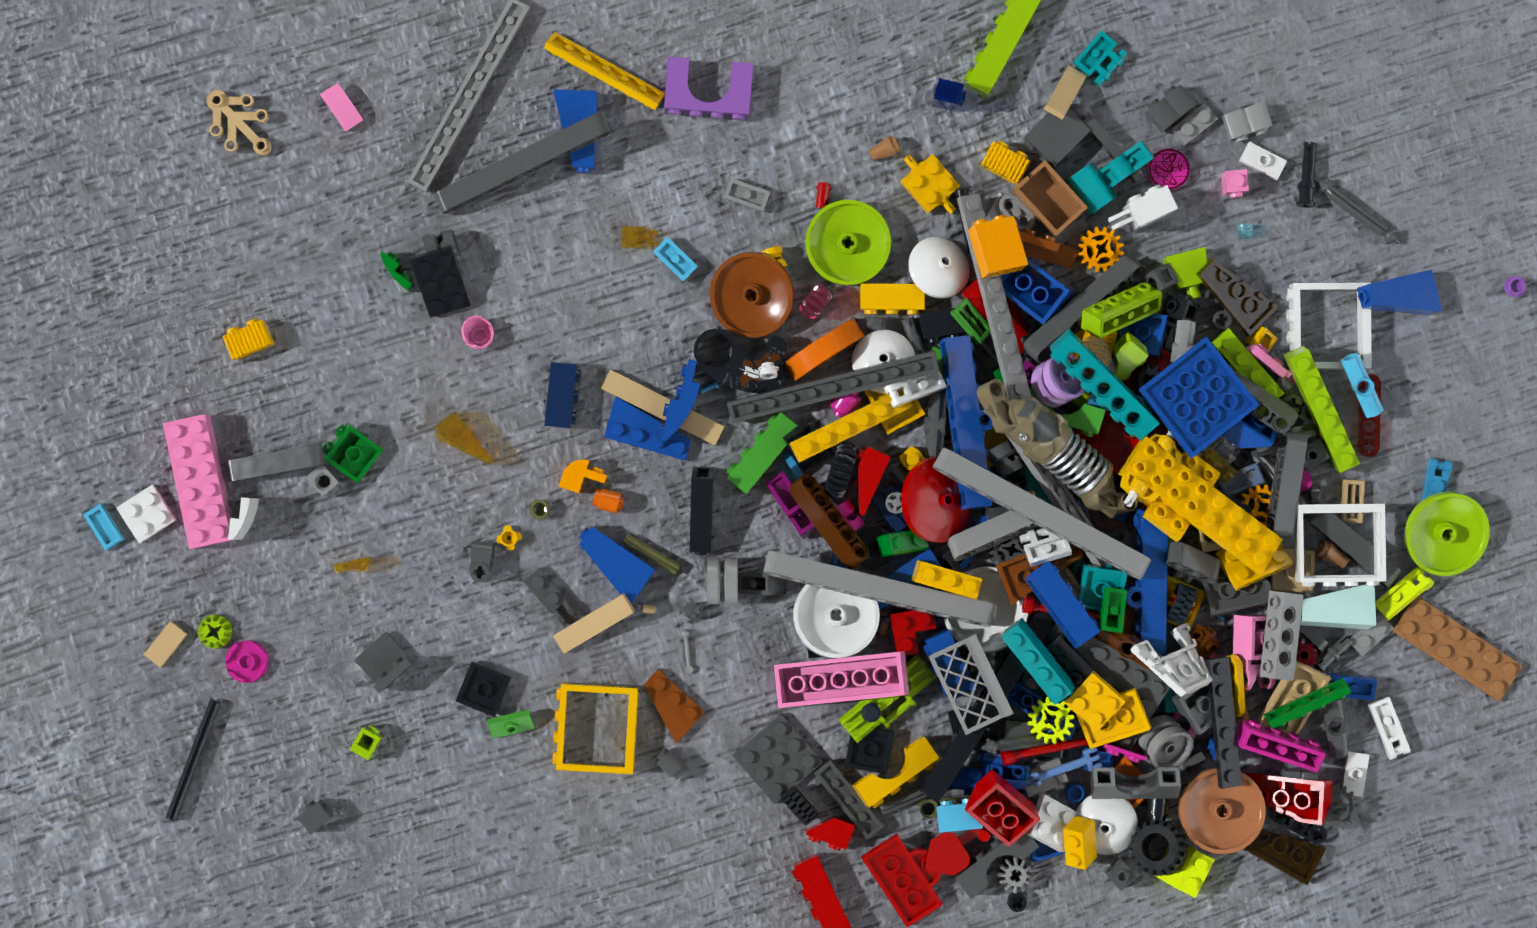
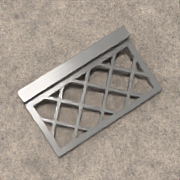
[929,634,1013,735]

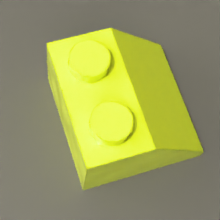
[1154,844,1215,898]

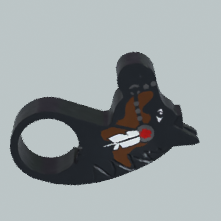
[694,329,787,394]

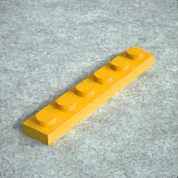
[544,32,665,110]
[789,390,913,462]

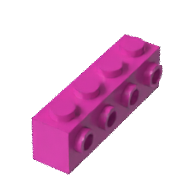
[1236,719,1326,773]

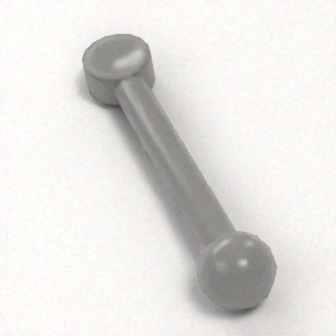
[681,629,694,674]

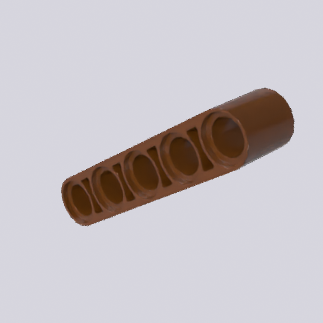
[789,473,869,569]

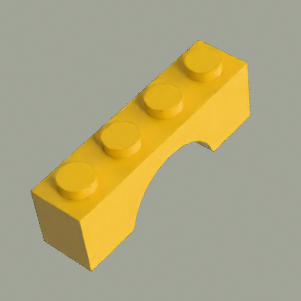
[852,737,939,808]

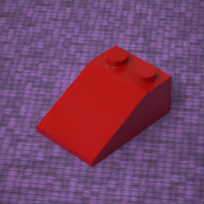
[856,446,891,516]

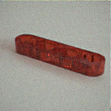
[1358,374,1381,457]

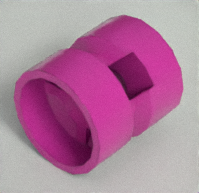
[836,499,864,531]

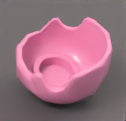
[461,315,494,350]

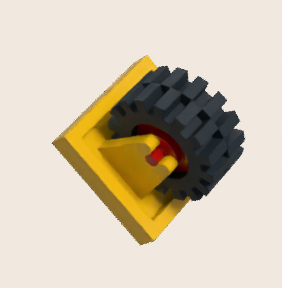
[1166,575,1205,629]

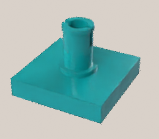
[1077,564,1127,610]

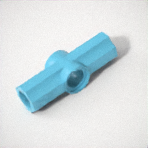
[1340,353,1384,418]

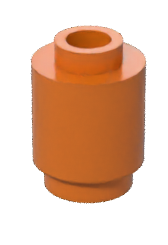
[592,488,625,514]

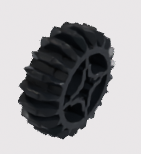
[824,441,859,498]

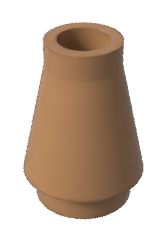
[868,136,901,162]
[1316,541,1349,568]

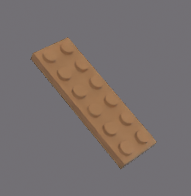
[1392,597,1523,702]

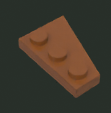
[644,669,705,743]

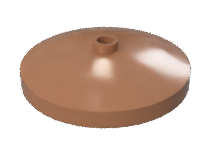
[1178,767,1266,854]

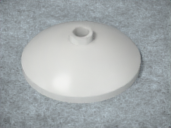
[908,237,970,298]
[852,330,915,393]
[1076,795,1138,855]

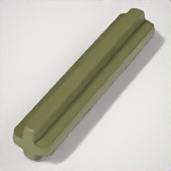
[623,535,681,574]

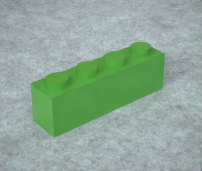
[726,412,797,494]

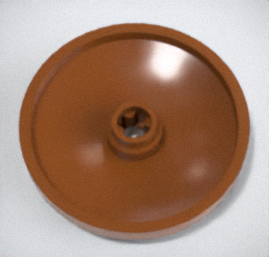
[710,252,795,338]

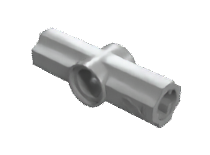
[1170,320,1196,362]

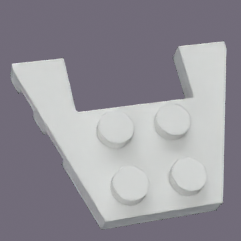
[1130,623,1212,697]

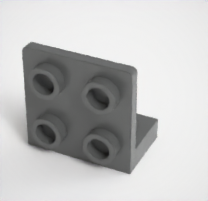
[355,632,415,693]

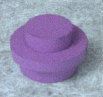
[1504,276,1526,297]

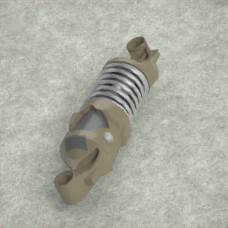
[977,379,1138,518]

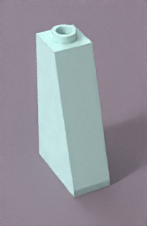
[1300,584,1376,629]

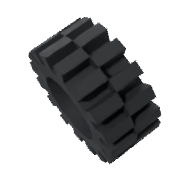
[781,786,819,826]

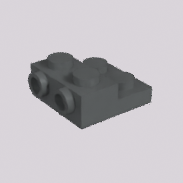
[1171,685,1212,735]

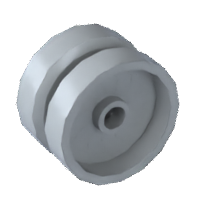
[705,558,738,604]
[1137,715,1193,768]

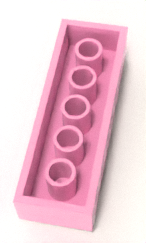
[163,414,233,549]
[774,651,909,708]

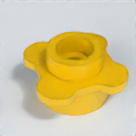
[496,525,522,551]

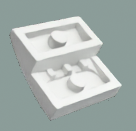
[228,497,259,540]

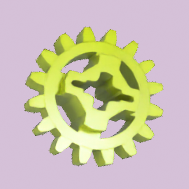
[1027,697,1075,744]

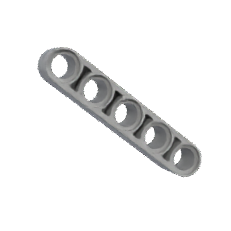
[947,498,1044,561]

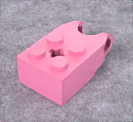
[1233,614,1276,690]

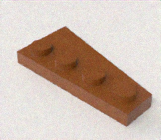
[996,543,1084,606]

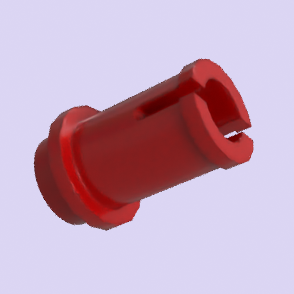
[815,182,832,209]

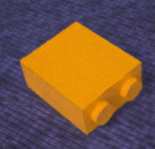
[968,215,1028,279]

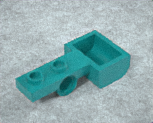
[1066,140,1155,216]

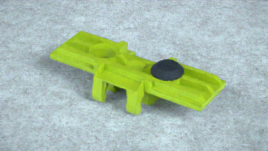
[838,655,936,743]

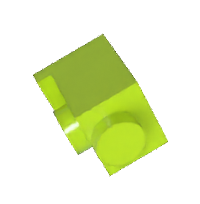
[349,725,383,760]

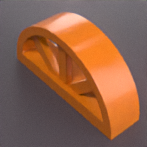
[783,318,865,382]

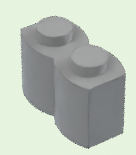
[1222,102,1273,143]

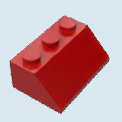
[965,769,1040,847]

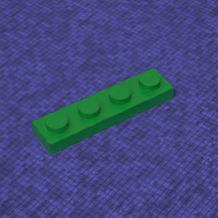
[1264,678,1351,729]

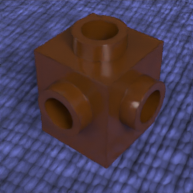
[1189,624,1221,662]

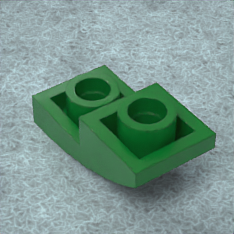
[380,251,415,292]

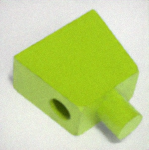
[1162,247,1207,300]

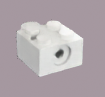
[1108,184,1178,231]

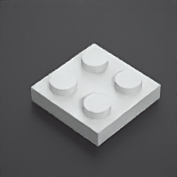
[116,485,177,544]
[1026,795,1077,852]

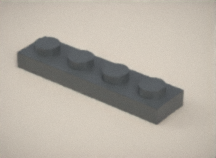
[814,760,884,840]

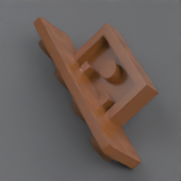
[1018,228,1078,269]

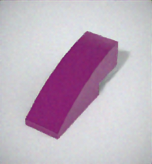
[765,471,817,539]

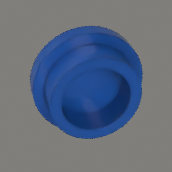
[1064,782,1086,803]

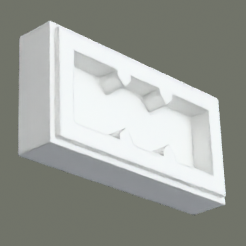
[1239,141,1287,181]
[1341,751,1370,797]

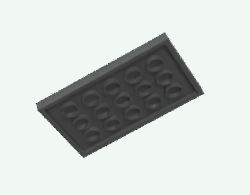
[1019,623,1170,750]

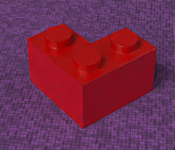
[889,610,936,656]

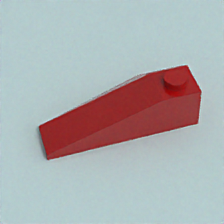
[1242,772,1332,825]

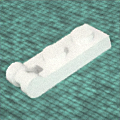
[884,372,947,408]
[1368,697,1411,760]

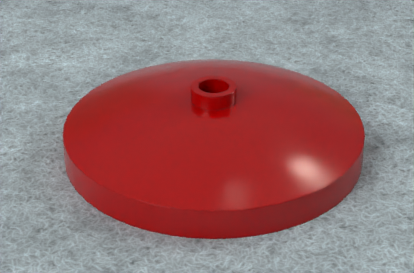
[901,457,973,543]

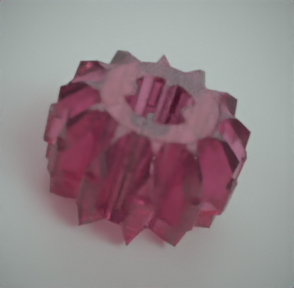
[798,283,833,320]

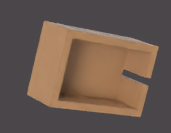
[1011,160,1088,237]

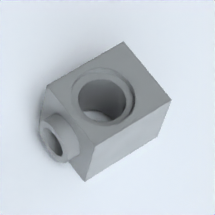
[306,464,342,497]

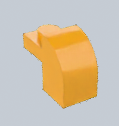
[558,460,608,493]

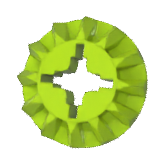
[197,615,232,649]

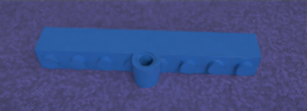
[939,336,993,510]
[1124,509,1168,658]

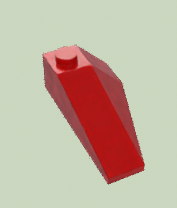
[960,279,1029,355]

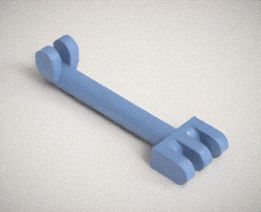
[1029,747,1103,787]

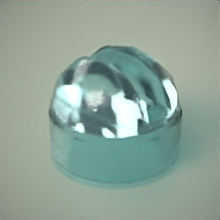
[1237,224,1254,239]

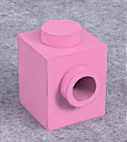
[1221,169,1249,198]

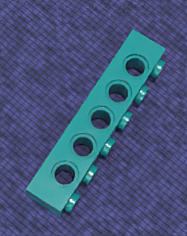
[1050,329,1160,441]

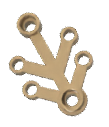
[207,90,272,156]

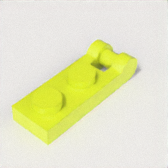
[1375,567,1434,621]

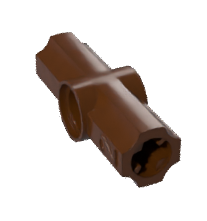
[1096,630,1163,672]

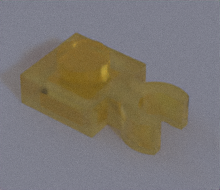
[621,226,659,249]
[1201,448,1237,484]
[334,556,374,573]

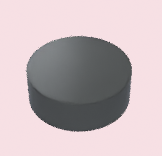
[1309,485,1320,505]

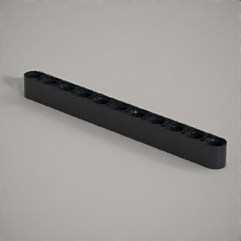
[919,602,1055,803]

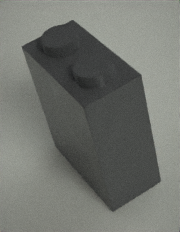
[1022,109,1091,168]

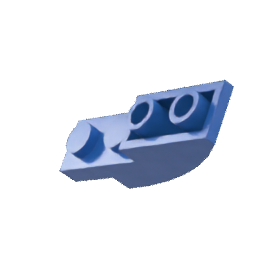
[658,359,700,444]
[1006,682,1080,740]
[948,764,1029,795]

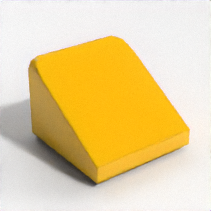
[1245,326,1278,354]

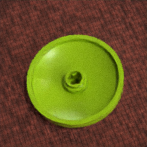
[805,200,891,286]
[1404,491,1490,576]

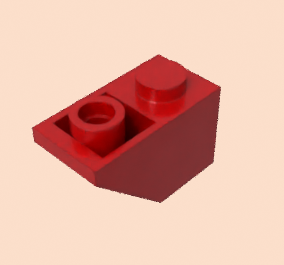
[805,816,855,851]

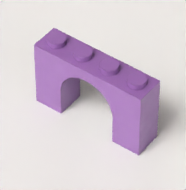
[664,57,753,121]

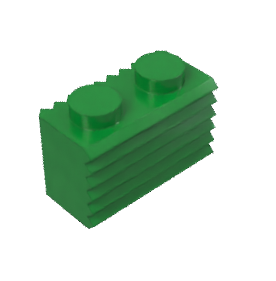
[876,530,928,557]

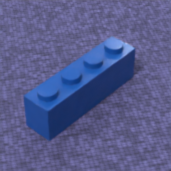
[1024,561,1101,650]

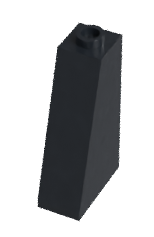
[689,467,714,555]

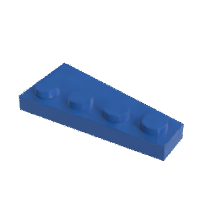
[604,397,692,461]

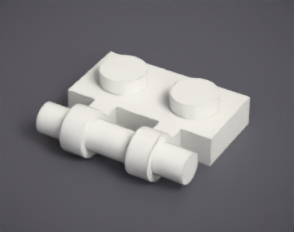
[1019,528,1072,567]

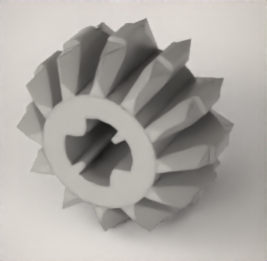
[996,856,1033,893]

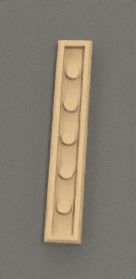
[601,370,724,445]

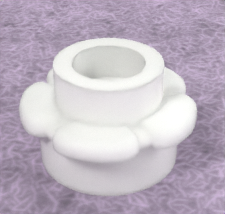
[758,362,779,380]

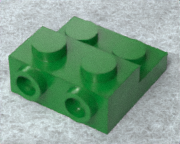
[322,422,383,484]

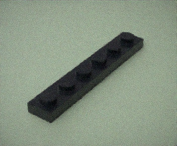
[1206,656,1242,789]

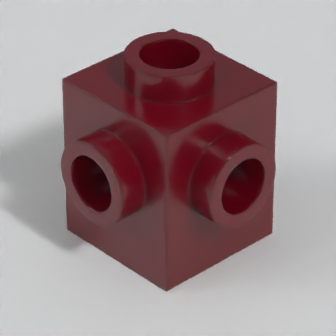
[1296,639,1317,666]

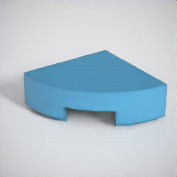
[782,451,804,479]

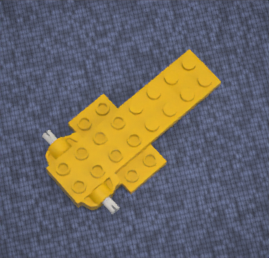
[1118,431,1283,575]

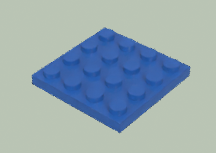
[1138,337,1259,458]

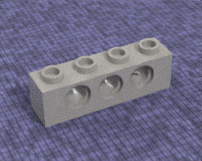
[1260,591,1303,681]

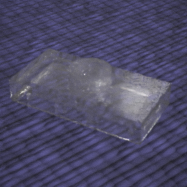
[1081,335,1117,374]

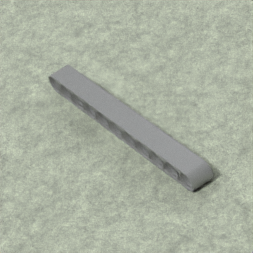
[933,448,1151,580]
[763,551,995,627]

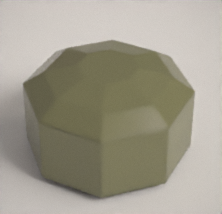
[530,500,550,519]

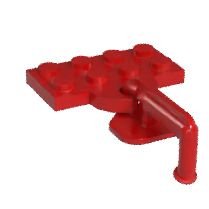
[861,826,991,927]

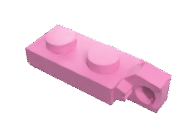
[1246,344,1296,386]

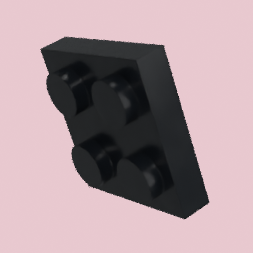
[456,661,512,717]
[845,728,894,774]

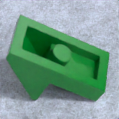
[1097,587,1127,633]

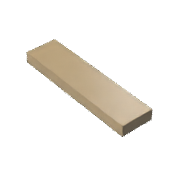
[553,593,635,653]

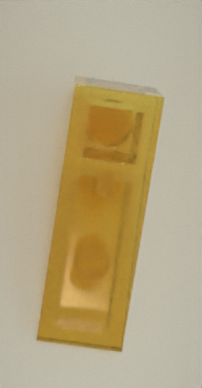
[434,411,496,465]

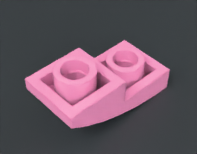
[320,83,363,132]

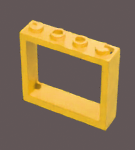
[552,683,639,774]

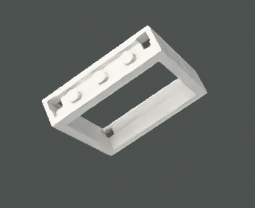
[1286,283,1372,370]
[1294,504,1386,587]

